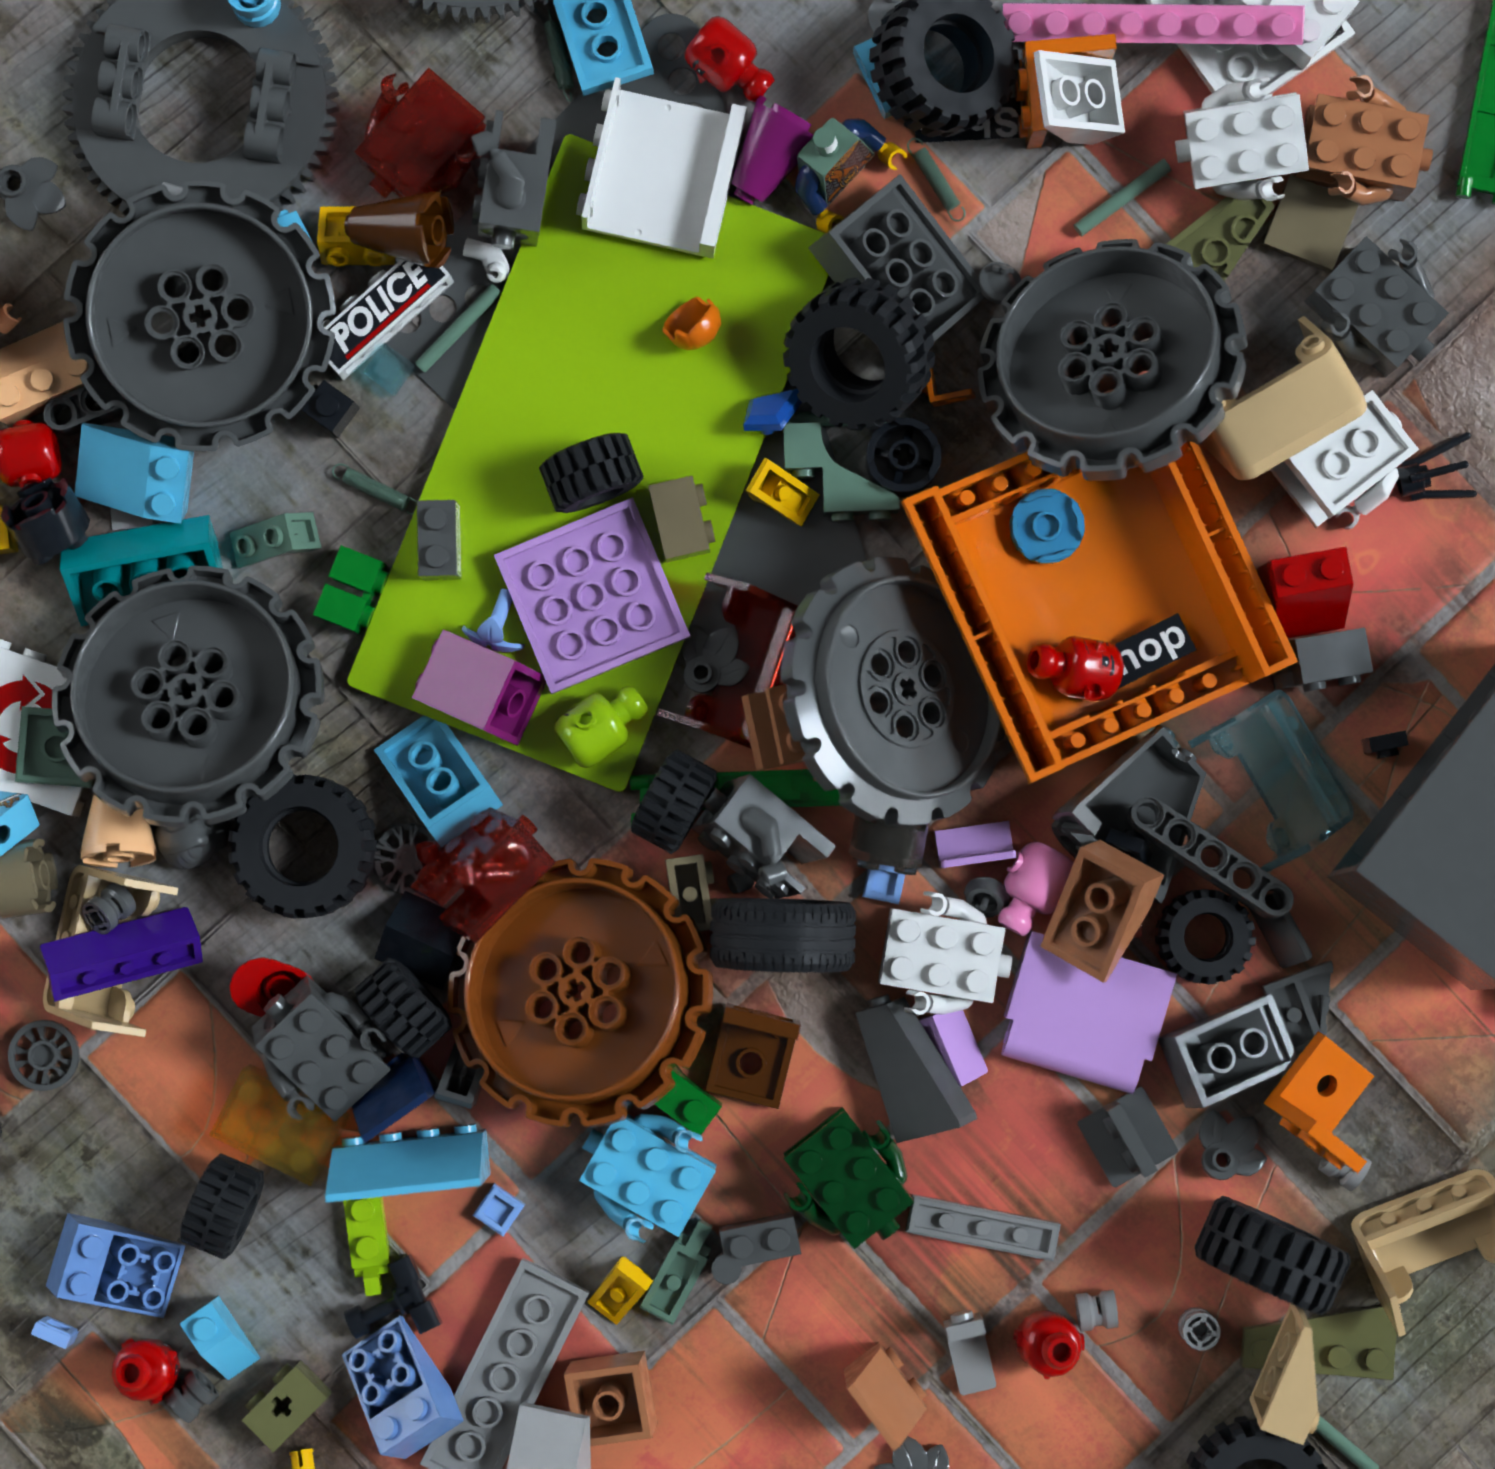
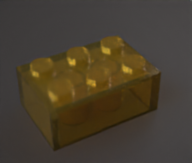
[209,1064,351,1186]

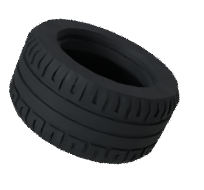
[710,898,856,973]

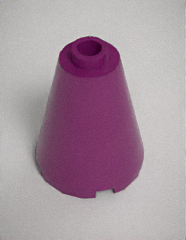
[731,95,813,205]

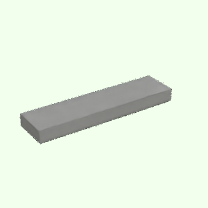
[905,1194,1061,1261]

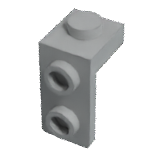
[943,1310,996,1395]

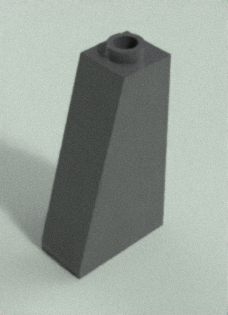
[855,994,977,1143]

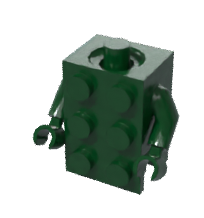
[783,1107,914,1249]

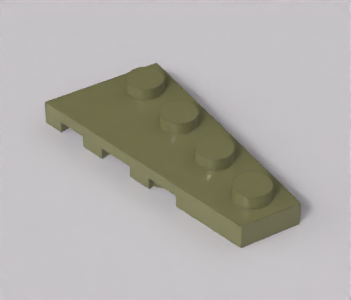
[1240,1306,1397,1380]

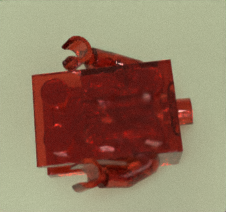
[354,68,486,199]
[410,807,556,943]

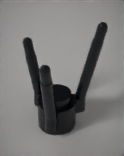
[1396,432,1477,502]

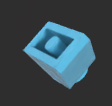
[179,1296,260,1380]

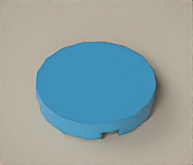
[1009,489,1085,564]

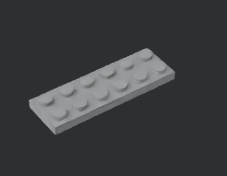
[420,1258,590,1469]

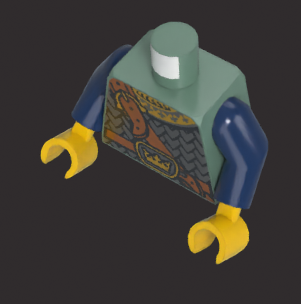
[795,117,907,233]

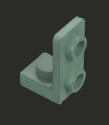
[230,512,322,568]

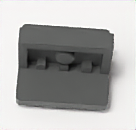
[1077,1087,1178,1187]

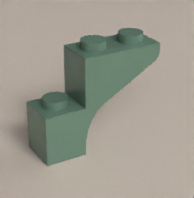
[783,422,899,522]

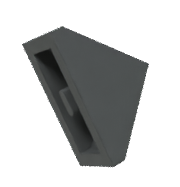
[435,1042,484,1109]

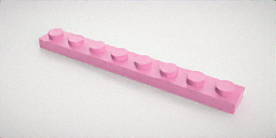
[1003,3,1305,45]

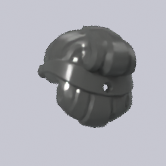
[154,815,229,870]

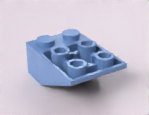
[46,1213,185,1318]
[342,1316,464,1459]

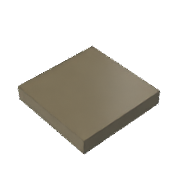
[1262,175,1359,273]

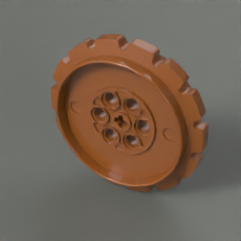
[448,858,713,1128]

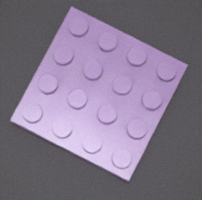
[494,497,691,694]

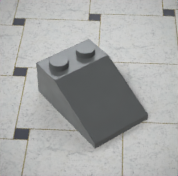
[1158,994,1298,1108]

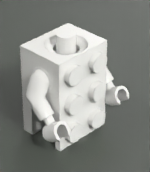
[1175,76,1309,201]
[1270,390,1419,530]
[878,891,1012,1015]

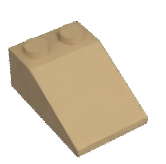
[1249,1303,1320,1445]

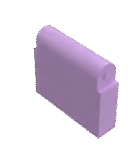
[1001,931,1177,1094]

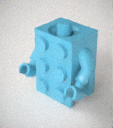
[579,1113,717,1243]

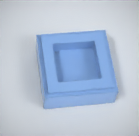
[862,860,907,905]
[472,1183,525,1236]
[31,1316,79,1349]

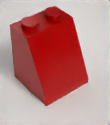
[1256,546,1354,639]

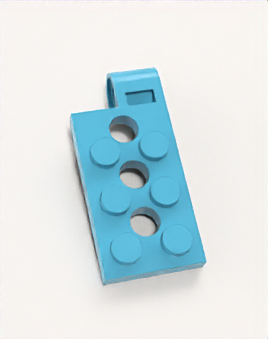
[553,0,654,96]

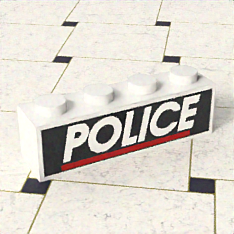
[322,258,454,381]

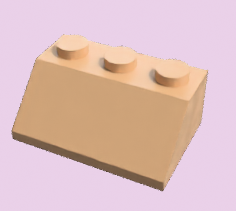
[0,322,89,427]

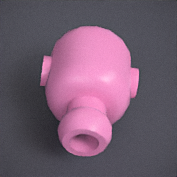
[998,841,1074,936]

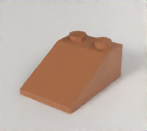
[1040,840,1164,983]
[843,1342,927,1451]

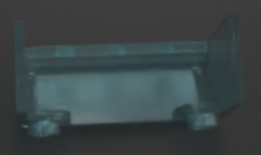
[1188,689,1354,872]

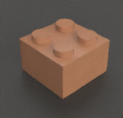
[564,1351,658,1446]

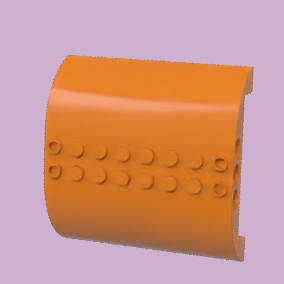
[901,441,1298,784]

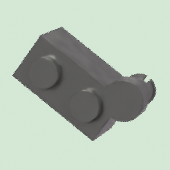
[1272,628,1373,692]
[712,1212,801,1284]

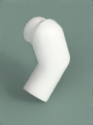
[463,238,510,283]

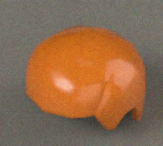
[662,297,721,350]

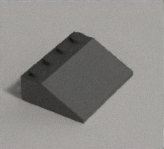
[808,174,985,341]

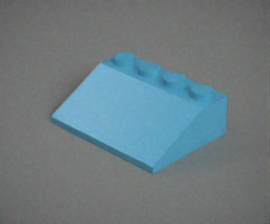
[325,1124,491,1203]

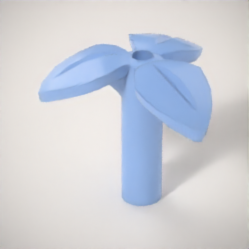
[462,589,525,652]

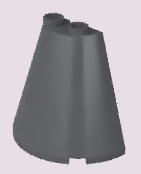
[1051,725,1206,904]

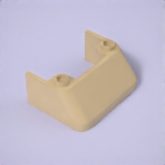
[1200,316,1367,480]
[43,865,179,1037]
[1351,1169,1495,1337]

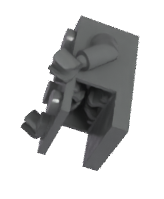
[470,110,556,249]
[1304,236,1449,377]
[691,774,836,899]
[252,975,391,1122]

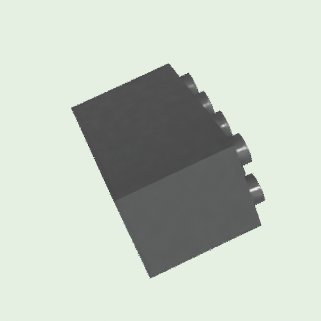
[1327,664,1495,990]

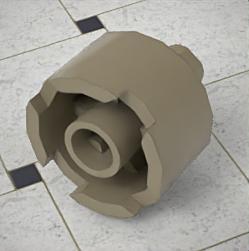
[0,838,58,919]

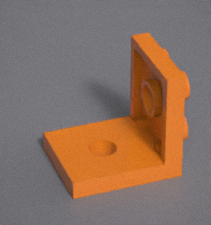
[1014,34,1117,149]
[1264,1031,1374,1173]

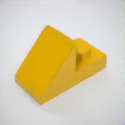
[746,458,820,527]
[587,1257,653,1325]

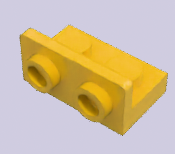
[317,206,396,266]

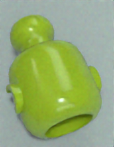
[554,686,648,768]

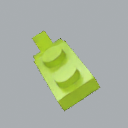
[343,1197,391,1296]

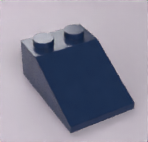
[352,1052,438,1143]

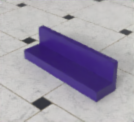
[40,907,203,1002]

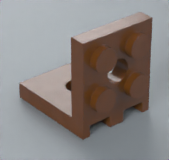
[705,1002,801,1109]

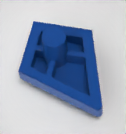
[743,389,802,435]

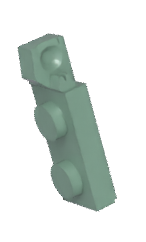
[639,1218,713,1325]

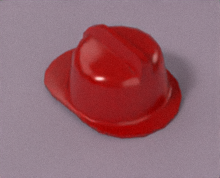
[229,957,314,1017]

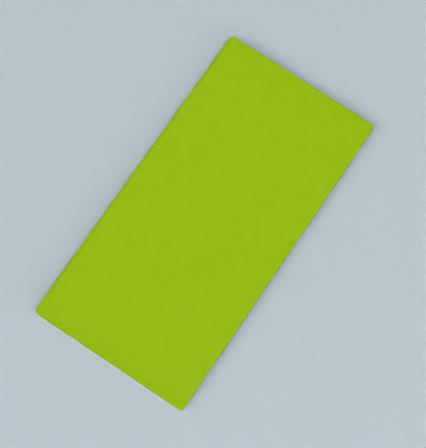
[347,134,829,792]

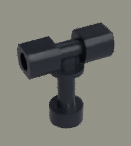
[344,1254,443,1339]

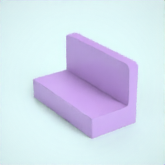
[934,821,1017,868]
[919,1010,988,1087]

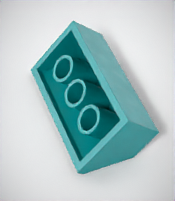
[60,515,223,626]

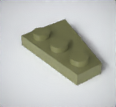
[1166,180,1275,282]

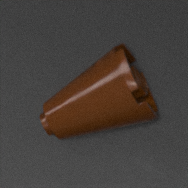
[344,191,454,268]

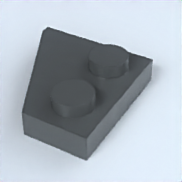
[1261,961,1333,1055]

